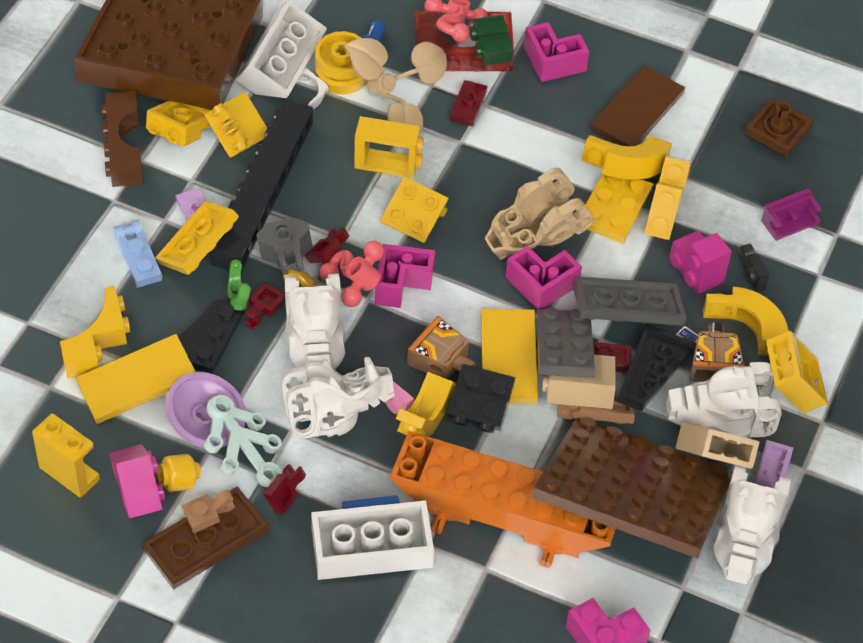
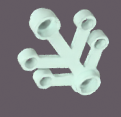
[204,395,282,487]

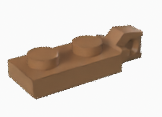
[558,398,635,424]

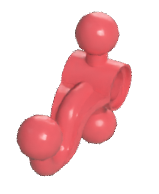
[424,0,489,42]
[319,241,384,307]

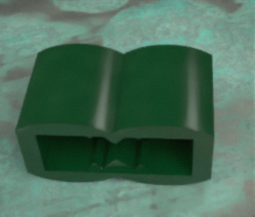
[469,14,513,65]

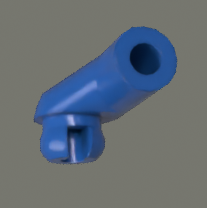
[361,20,385,42]

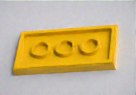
[481,309,538,404]
[75,334,195,424]

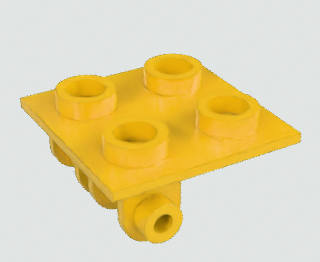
[204,92,267,158]
[380,177,449,243]

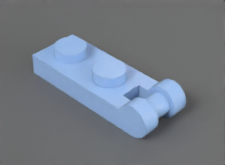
[113,220,162,288]

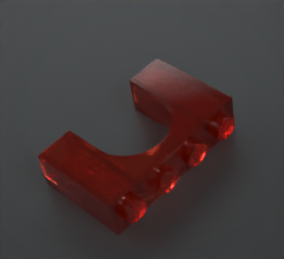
[414,11,514,72]

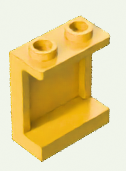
[32,414,100,498]

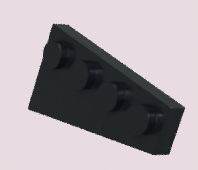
[616,324,696,411]

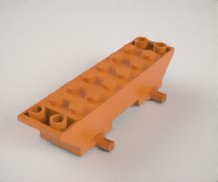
[390,431,616,568]

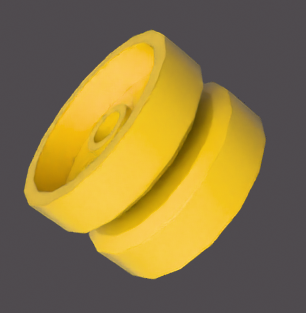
[315,31,367,95]

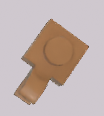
[181,490,235,533]

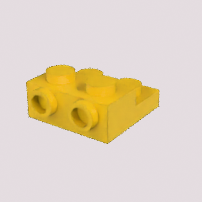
[146,101,211,147]

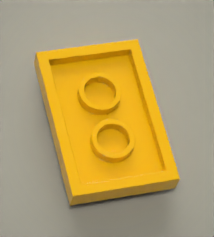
[585,174,654,244]
[155,201,239,275]

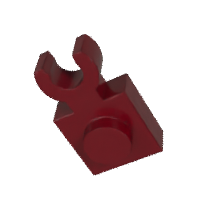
[305,227,350,264]

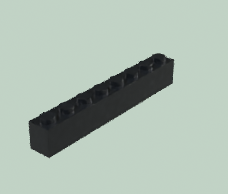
[208,99,313,273]

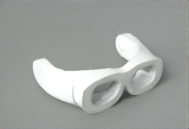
[297,68,329,109]

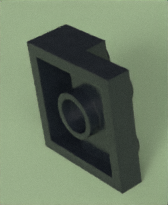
[447,364,516,433]

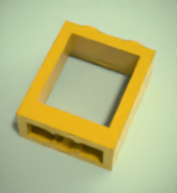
[354,116,424,178]
[766,331,828,414]

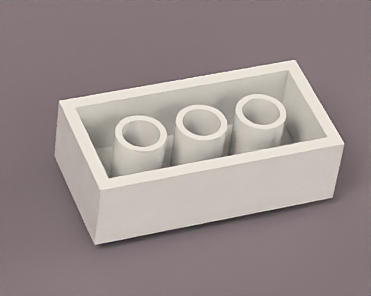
[311,501,434,580]

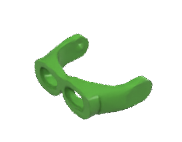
[227,259,251,310]

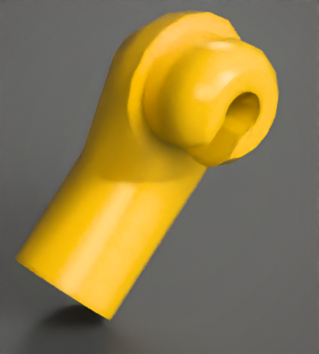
[283,268,316,287]

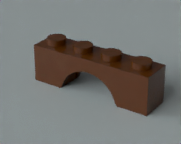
[101,91,143,187]

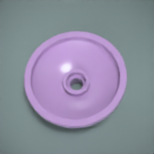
[165,372,246,448]

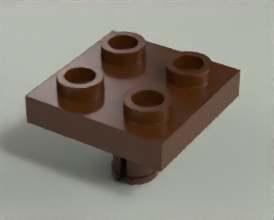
[744,98,814,157]

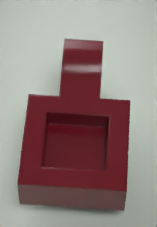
[245,282,285,330]
[263,464,306,515]

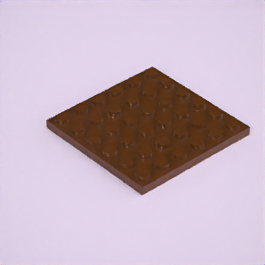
[531,417,733,558]

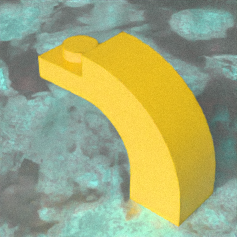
[581,135,672,180]
[703,287,788,356]
[396,372,457,437]

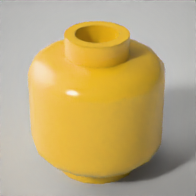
[157,454,201,492]

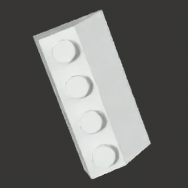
[235,0,327,98]

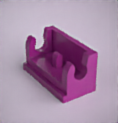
[761,188,821,241]

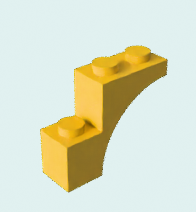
[644,155,692,240]
[60,286,130,378]

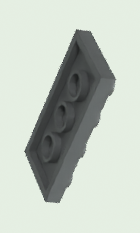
[573,276,687,325]
[537,308,595,377]

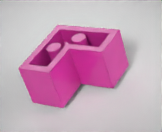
[524,22,589,82]
[669,230,732,294]
[375,244,435,308]
[505,246,582,309]
[109,444,165,518]
[566,598,651,643]

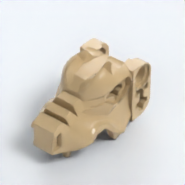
[485,168,595,260]

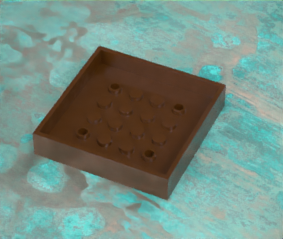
[75,0,263,110]

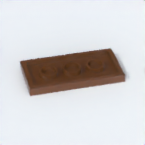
[590,65,686,146]
[142,486,270,590]

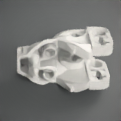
[285,273,346,370]
[281,357,395,438]
[665,362,782,437]
[713,465,791,584]

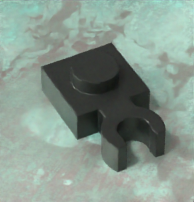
[738,243,770,292]

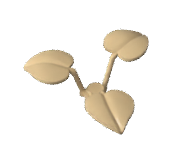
[345,38,447,148]

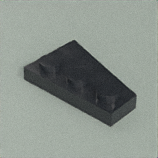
[178,299,244,374]

